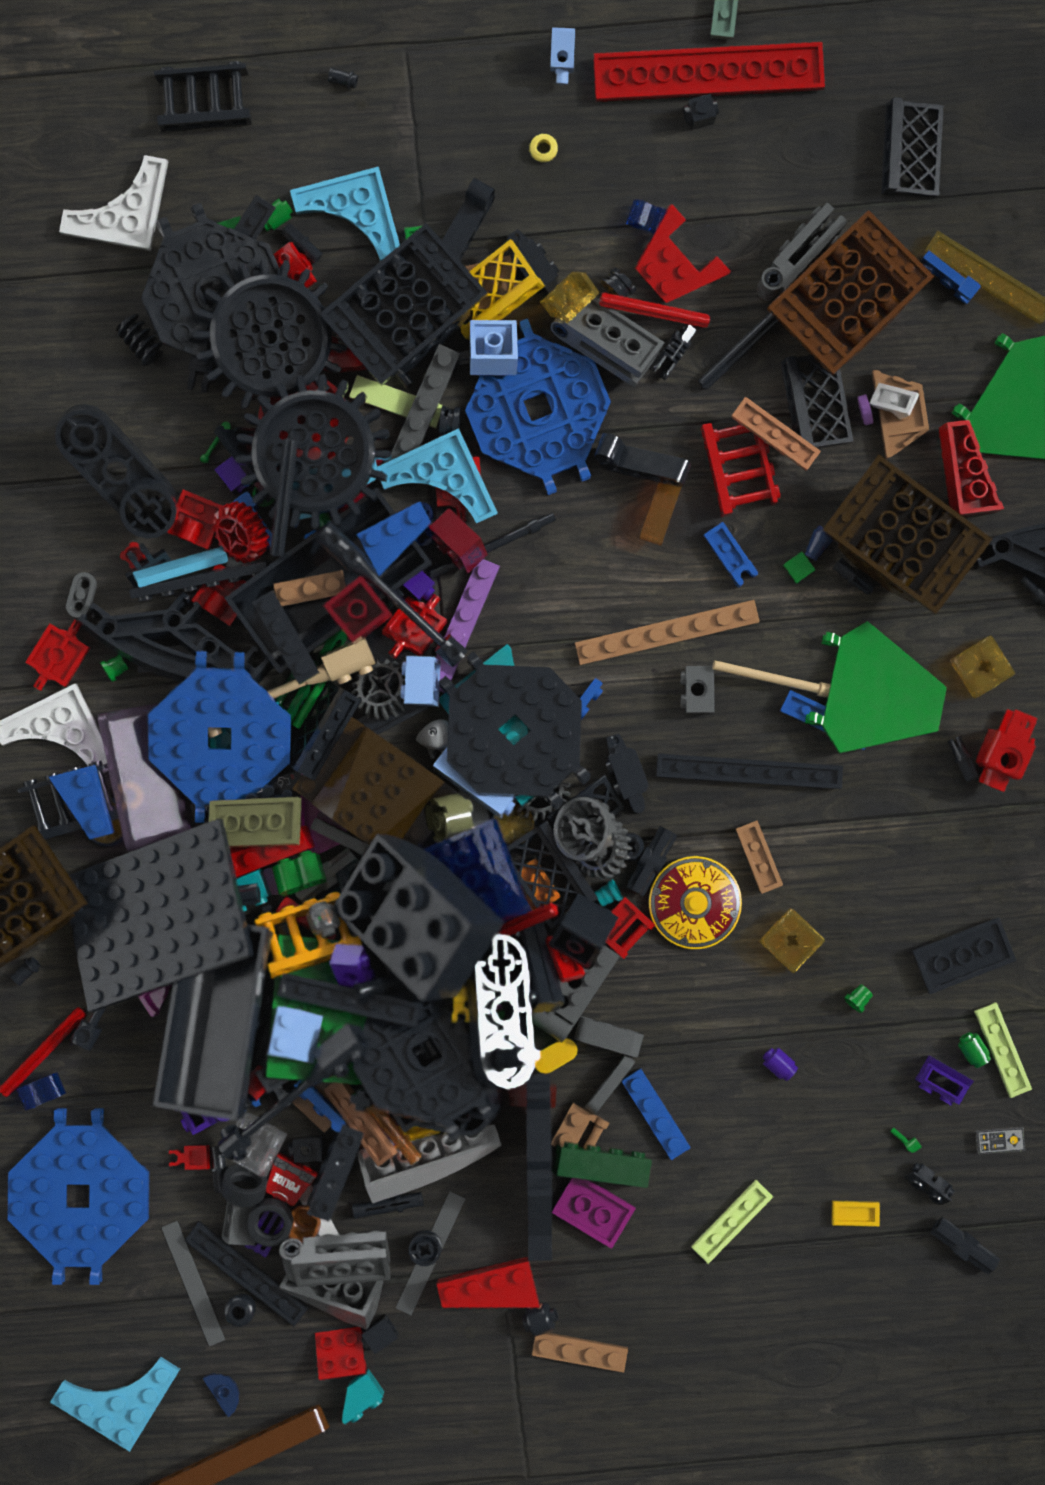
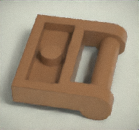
[551,1102,609,1148]

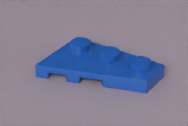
[357,502,431,577]
[49,765,114,839]

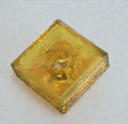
[950,635,1015,698]
[760,908,825,973]

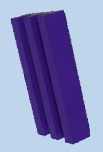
[245,1210,284,1258]

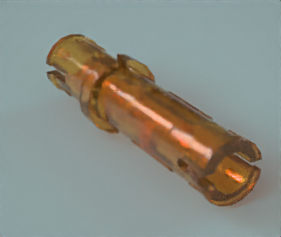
[367,1104,422,1165]

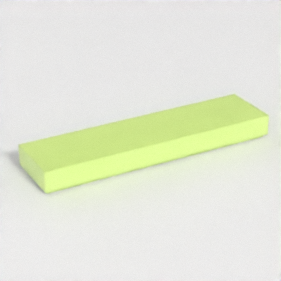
[349,375,443,428]
[974,1002,1032,1098]
[691,1180,773,1264]

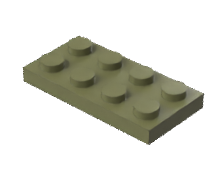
[209,797,301,848]

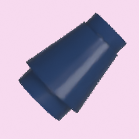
[805,525,834,561]

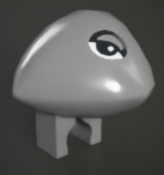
[416,719,448,759]

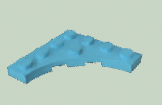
[290,167,400,262]
[377,429,498,523]
[51,1357,180,1452]

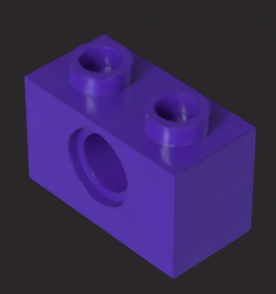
[330,944,375,989]

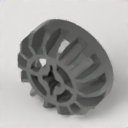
[554,797,617,861]

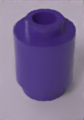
[763,1047,798,1081]

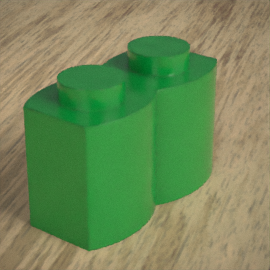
[272,851,327,896]

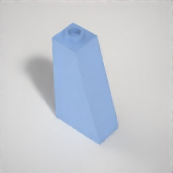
[433,748,516,819]

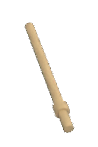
[712,660,830,698]

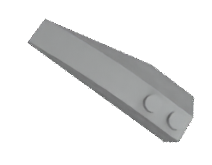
[357,1125,501,1203]

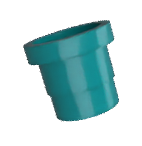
[595,879,623,906]

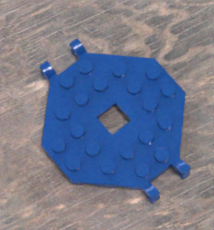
[465,318,611,496]
[148,651,291,823]
[8,1108,149,1285]

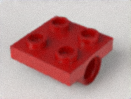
[273,242,317,288]
[166,489,222,550]
[192,564,246,627]

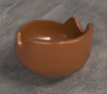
[288,1205,321,1244]

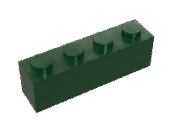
[552,1141,652,1188]

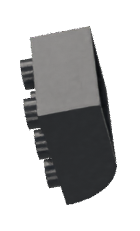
[334,834,504,1001]

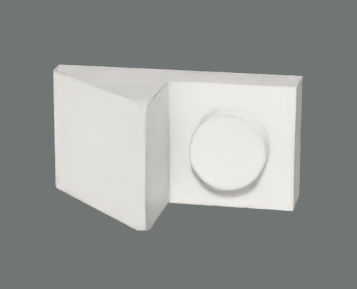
[869,383,919,419]

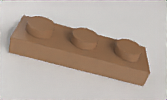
[274,570,346,606]
[735,820,783,894]

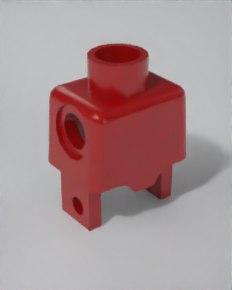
[976,709,1038,792]

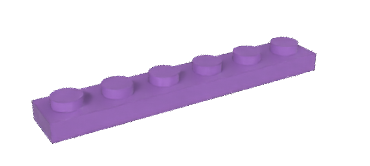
[436,559,500,693]

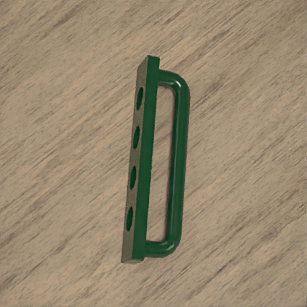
[275,629,348,728]

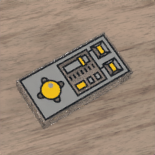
[975,1126,1025,1155]

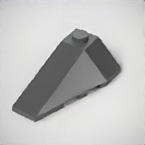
[279,1275,384,1330]

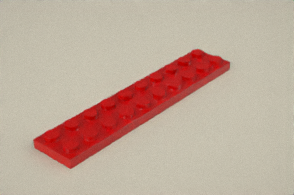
[593,42,825,102]

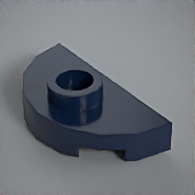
[203,1373,239,1418]

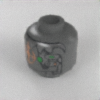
[306,901,341,938]

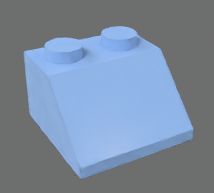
[470,320,518,375]
[401,656,441,707]
[267,1006,323,1064]

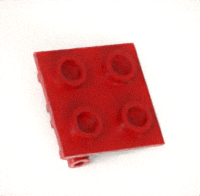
[315,1327,366,1380]

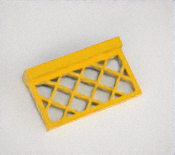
[460,239,545,340]

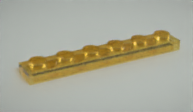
[924,231,1045,325]

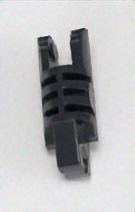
[650,324,696,380]

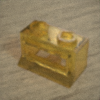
[541,271,599,324]

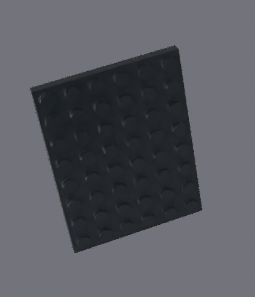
[69,819,253,1012]

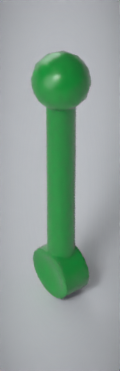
[200,422,231,463]

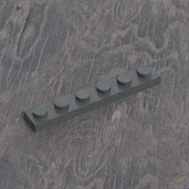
[388,344,461,462]

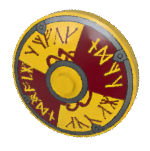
[648,856,742,949]

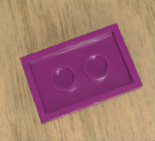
[552,1177,636,1249]

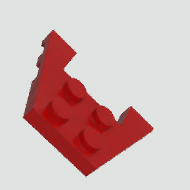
[635,204,731,303]

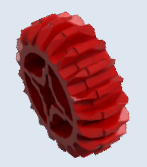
[212,501,270,564]

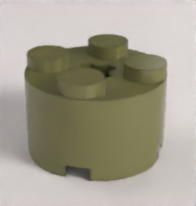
[425,793,475,845]

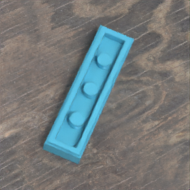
[133,546,228,587]

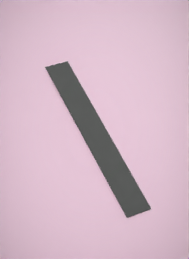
[396,1192,465,1315]
[161,1221,225,1347]

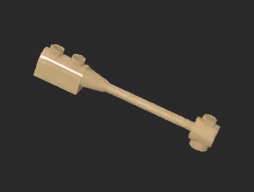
[208,638,376,738]

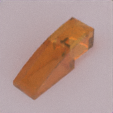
[640,483,681,546]

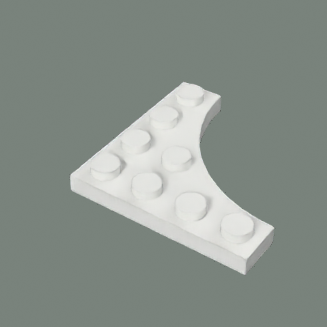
[59,155,168,251]
[0,684,117,774]

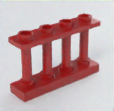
[701,423,780,518]

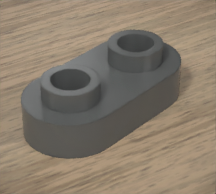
[66,572,97,618]

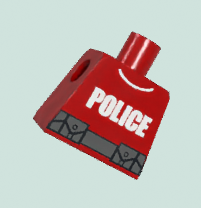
[266,1152,318,1206]

